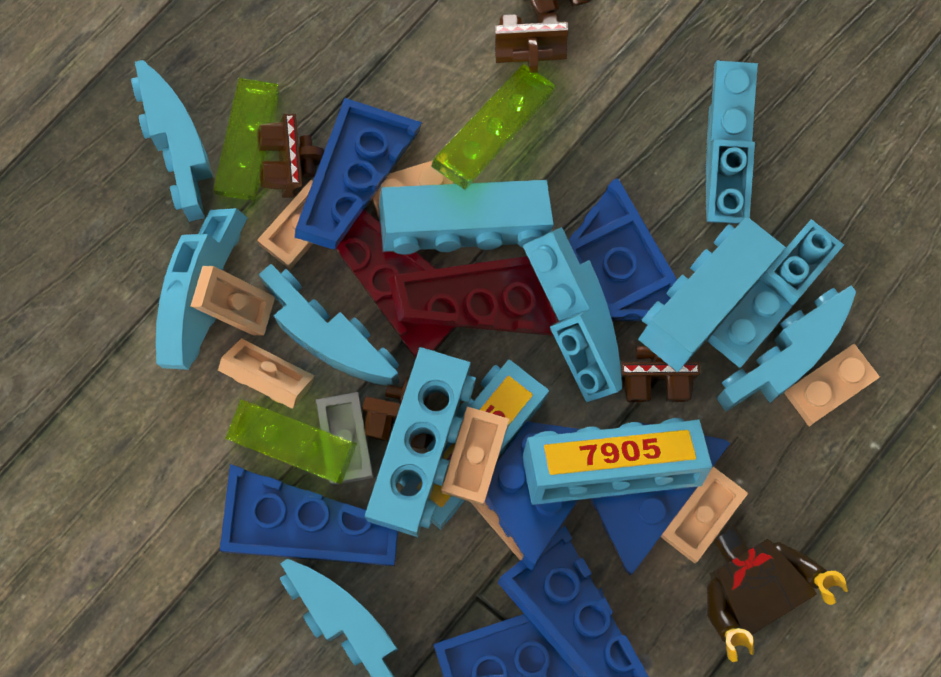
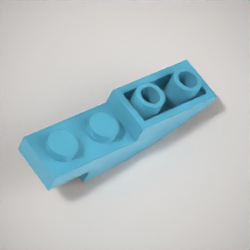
[131,60,213,222]
[706,60,758,224]
[155,208,247,370]
[707,219,844,368]
[523,227,622,403]
[258,264,400,386]
[716,285,856,412]
[280,559,399,677]

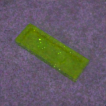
[213,78,280,201]
[225,399,357,484]

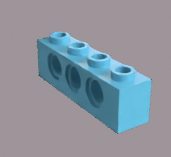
[365,347,476,537]

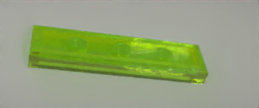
[431,64,556,190]

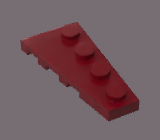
[336,210,457,359]
[389,256,559,336]

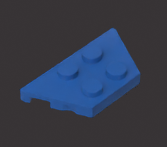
[568,178,677,321]
[485,422,580,570]
[589,422,730,575]

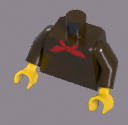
[707,527,848,662]

